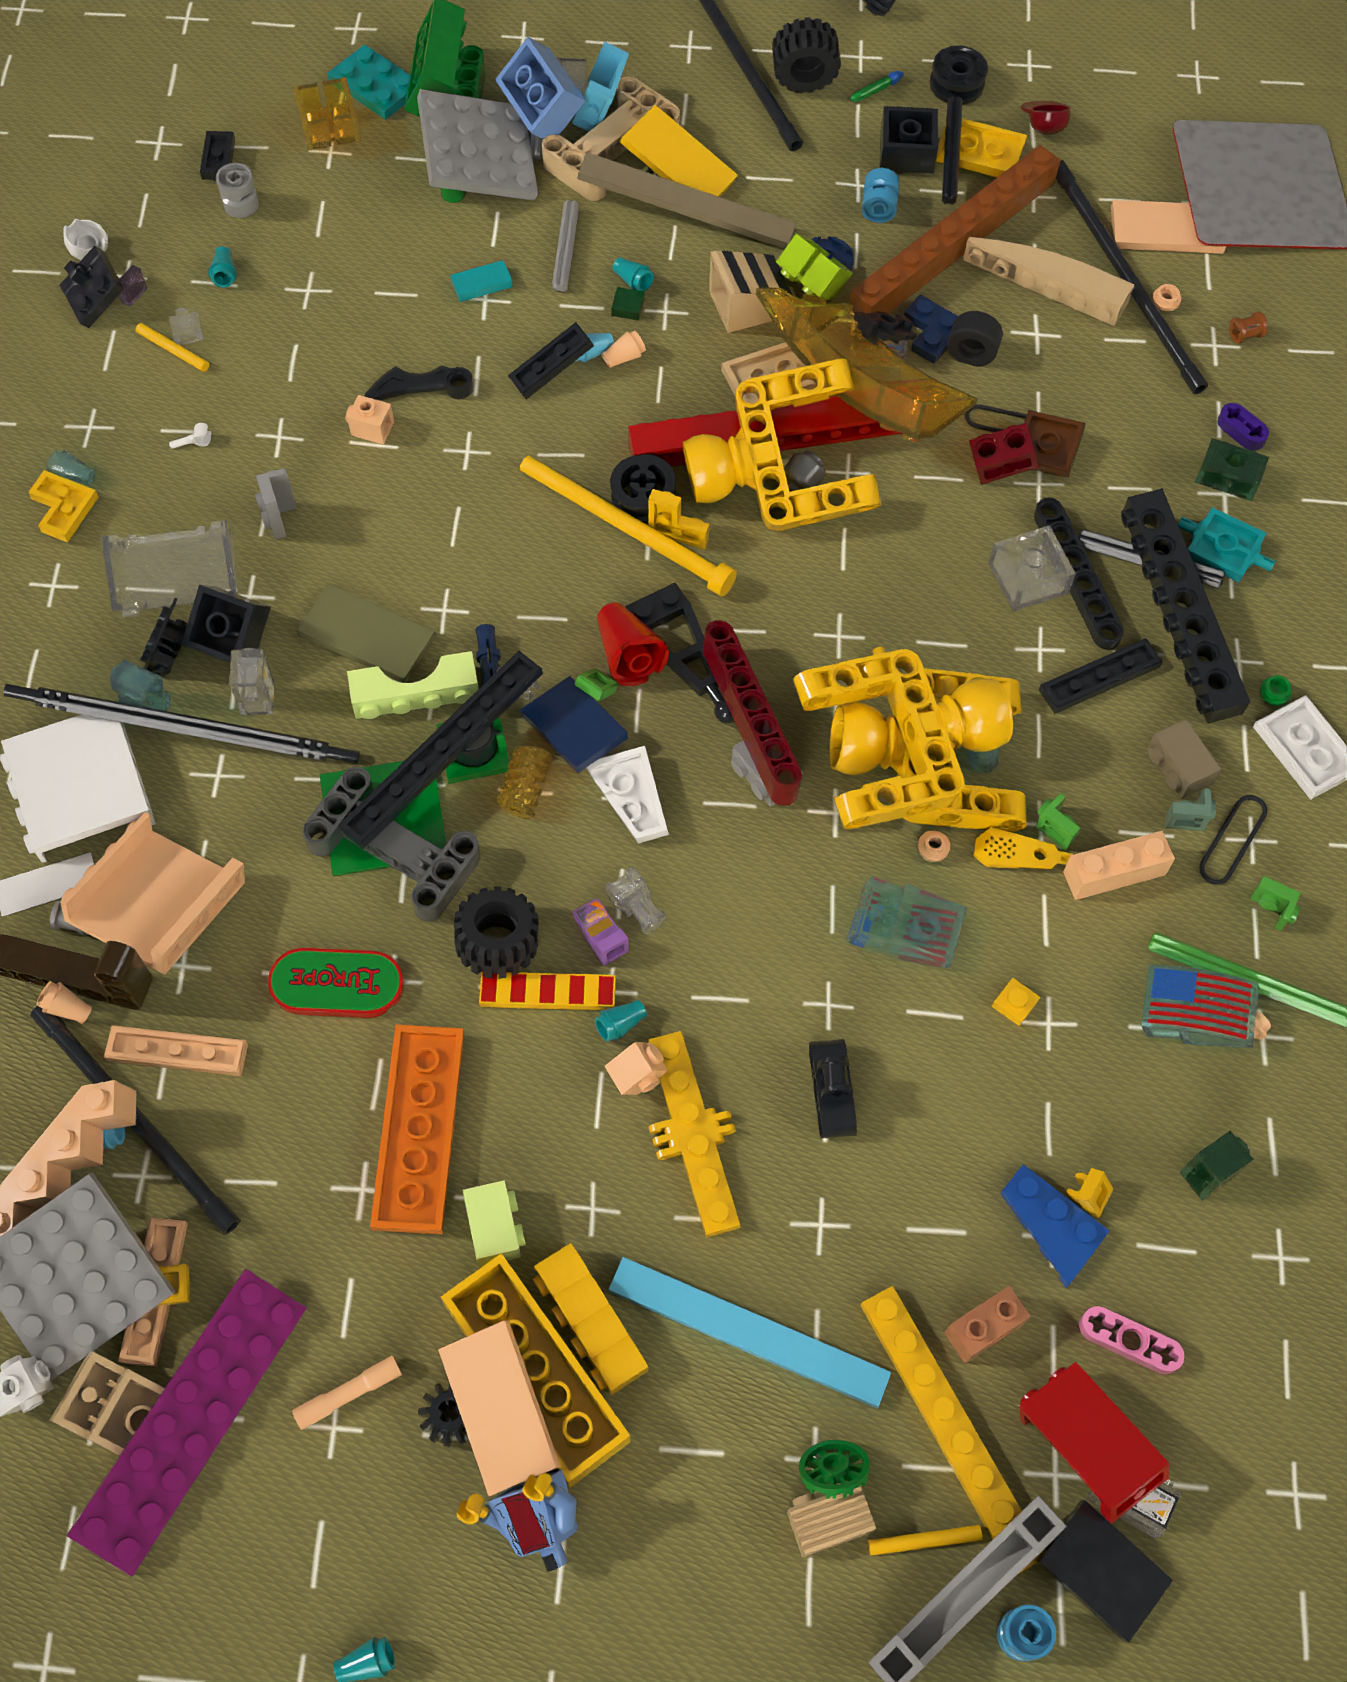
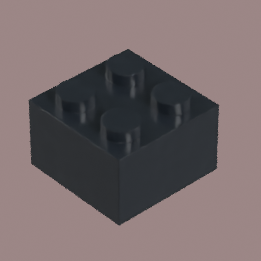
[880,106,938,174]
[181,584,271,666]

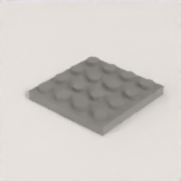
[417,89,538,201]
[0,1172,176,1381]

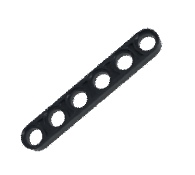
[1034,497,1124,650]

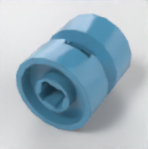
[861,168,900,223]
[997,1605,1056,1662]

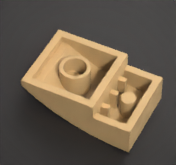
[50,1351,164,1455]

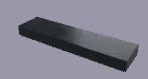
[1039,638,1163,714]

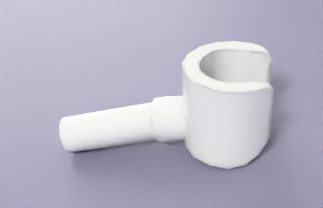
[169,423,212,449]

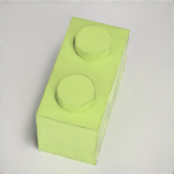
[463,1180,526,1267]

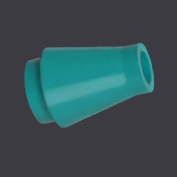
[208,246,237,288]
[613,257,654,291]
[595,999,647,1042]
[334,1637,395,1682]

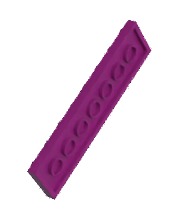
[66,1269,307,1577]

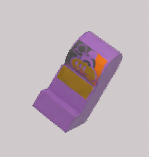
[572,898,629,966]

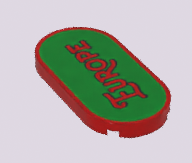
[268,948,404,1018]

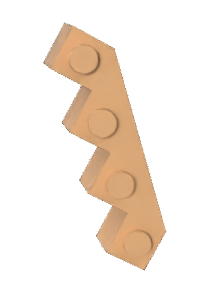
[0,1080,136,1236]

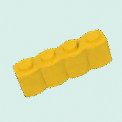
[532,1243,648,1395]

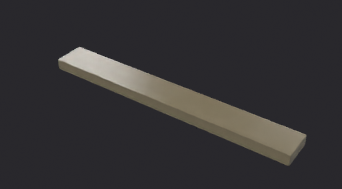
[577,152,796,249]

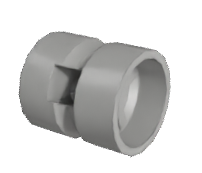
[216,163,259,218]

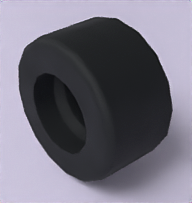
[947,311,1003,367]

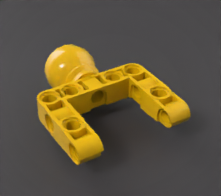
[683,359,882,531]
[793,649,1013,829]
[829,668,1027,832]

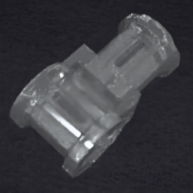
[604,867,667,934]

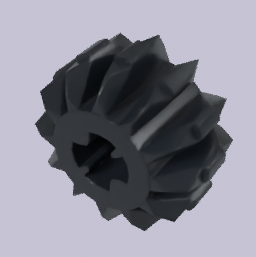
[418,1383,466,1448]

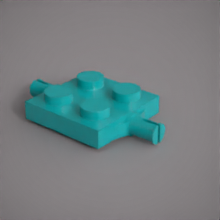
[1178,507,1276,583]

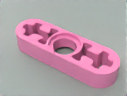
[1079,1306,1184,1375]

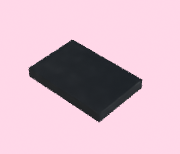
[1036,1500,1173,1643]

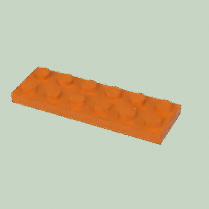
[370,1024,465,1235]

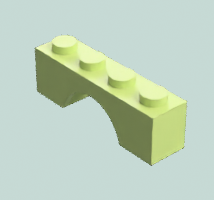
[347,651,479,719]

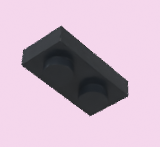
[200,131,235,180]

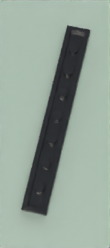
[338,651,543,849]

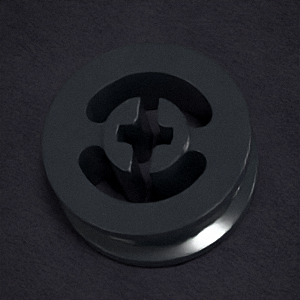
[610,454,676,524]

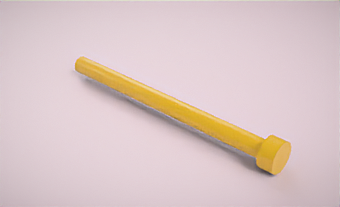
[520,455,737,597]

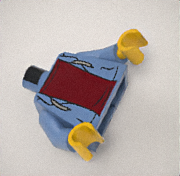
[457,1470,578,1572]

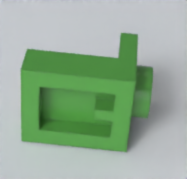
[1036,793,1081,851]
[1250,876,1301,931]

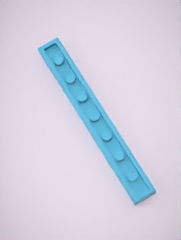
[608,1257,891,1409]

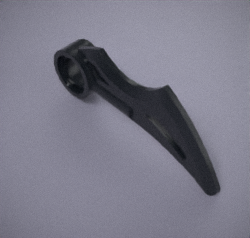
[364,366,474,401]

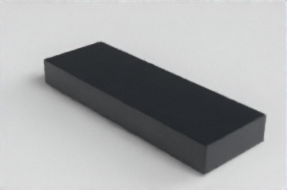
[508,322,594,399]

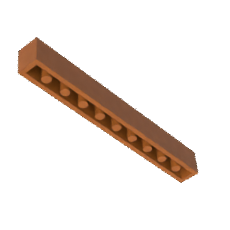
[848,145,1061,318]

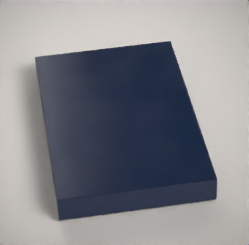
[520,676,628,773]

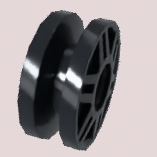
[929,45,988,105]

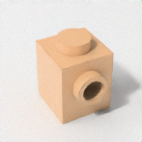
[346,395,394,445]
[605,1042,668,1095]

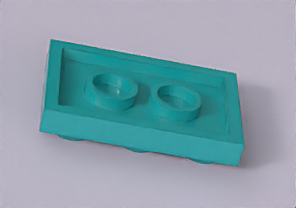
[327,44,410,120]

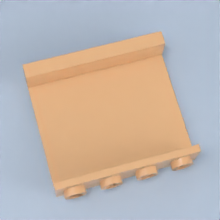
[60,812,245,975]

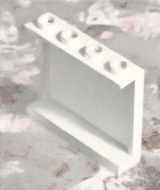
[0,714,156,863]

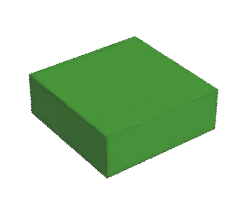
[574,668,619,701]

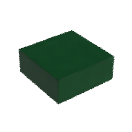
[611,287,645,321]

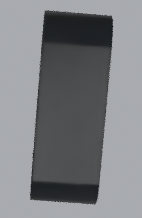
[809,1039,857,1139]

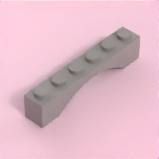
[868,1496,1067,1682]

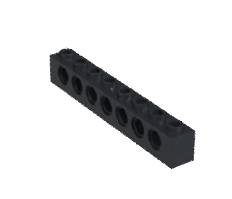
[1121,488,1250,724]

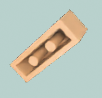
[1063,831,1175,900]

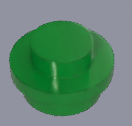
[1260,675,1292,706]

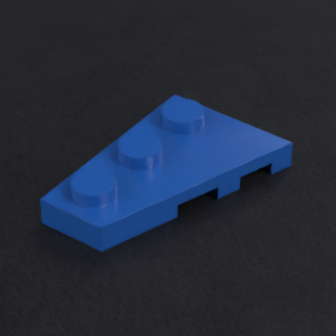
[1001,1164,1109,1288]

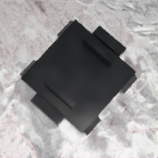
[853,311,917,345]

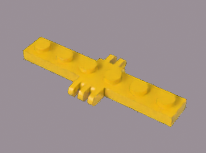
[648,1031,740,1238]

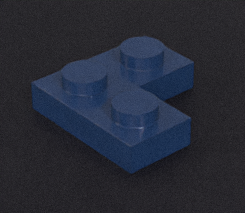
[904,294,958,364]

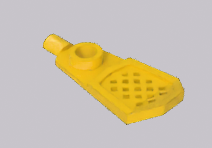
[973,827,1073,869]

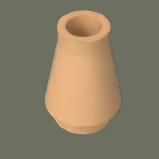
[601,330,646,368]
[36,981,92,1024]

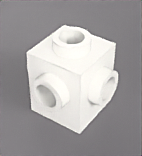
[0,1355,54,1417]

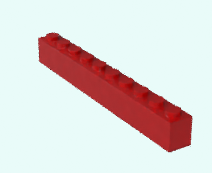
[628,385,923,467]

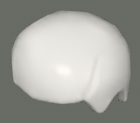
[63,219,108,260]

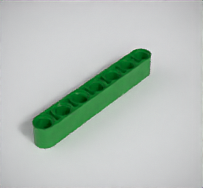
[440,45,486,203]

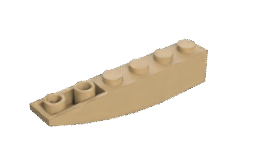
[963,237,1135,326]

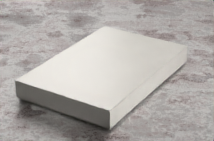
[1253,695,1347,800]

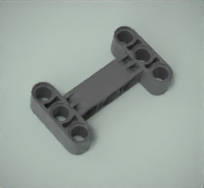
[302,767,480,922]

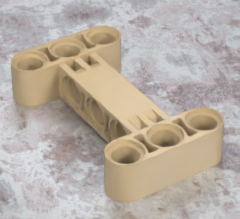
[542,76,680,201]

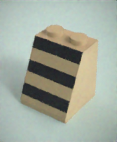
[709,251,796,333]

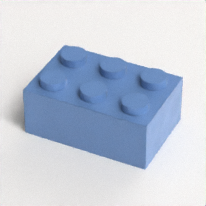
[495,37,586,139]

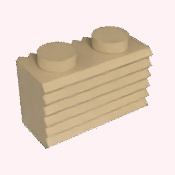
[787,1481,876,1558]

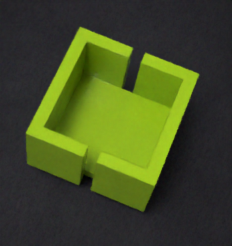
[776,233,853,301]

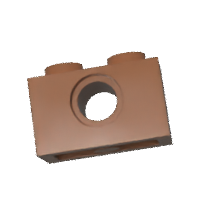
[944,1285,1031,1364]

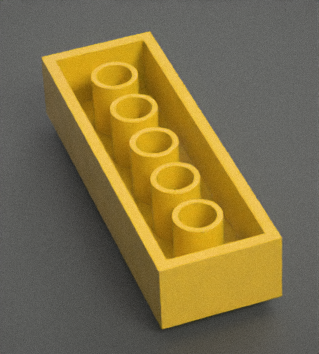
[441,1253,631,1488]

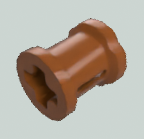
[1229,311,1268,344]

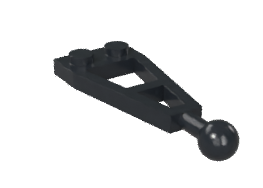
[625,582,734,724]

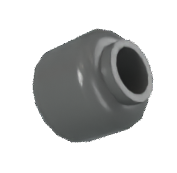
[784,451,825,492]

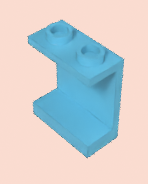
[572,42,629,132]

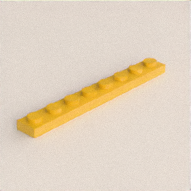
[860,1286,1044,1574]

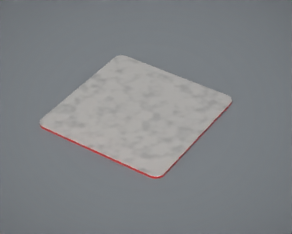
[1172,120,1347,249]

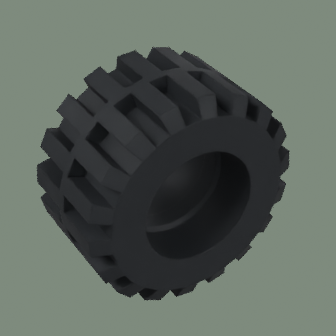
[772,17,841,93]
[454,886,539,979]

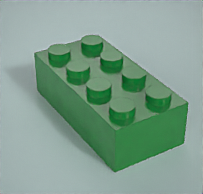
[404,0,467,117]

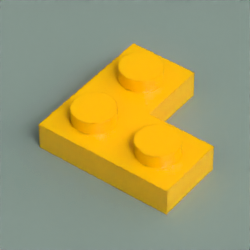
[28,470,99,543]
[648,489,710,550]

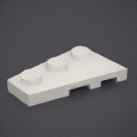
[586,746,669,844]

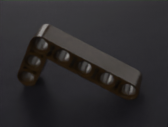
[0,934,153,1010]

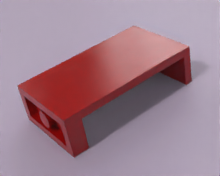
[1019,1362,1170,1524]

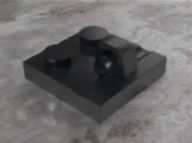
[59,245,125,328]

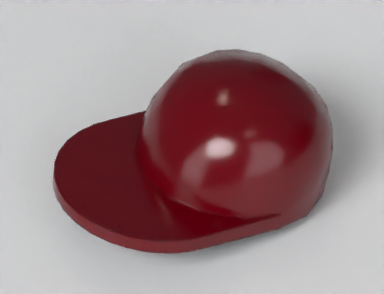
[1021,101,1071,135]

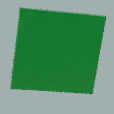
[319,761,447,876]

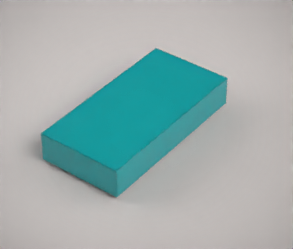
[450,260,513,302]

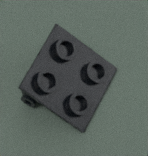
[140,598,187,678]

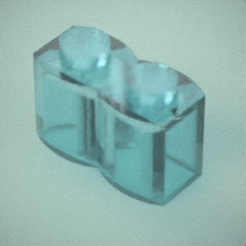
[110,659,171,711]

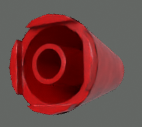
[597,602,669,686]

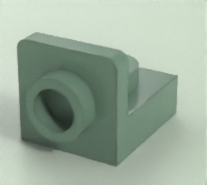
[1165,788,1216,831]

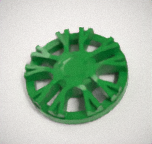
[799,1440,870,1499]

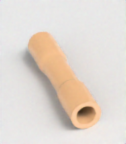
[292,1355,402,1430]

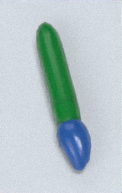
[850,71,904,102]

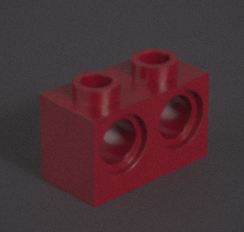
[969,423,1039,485]

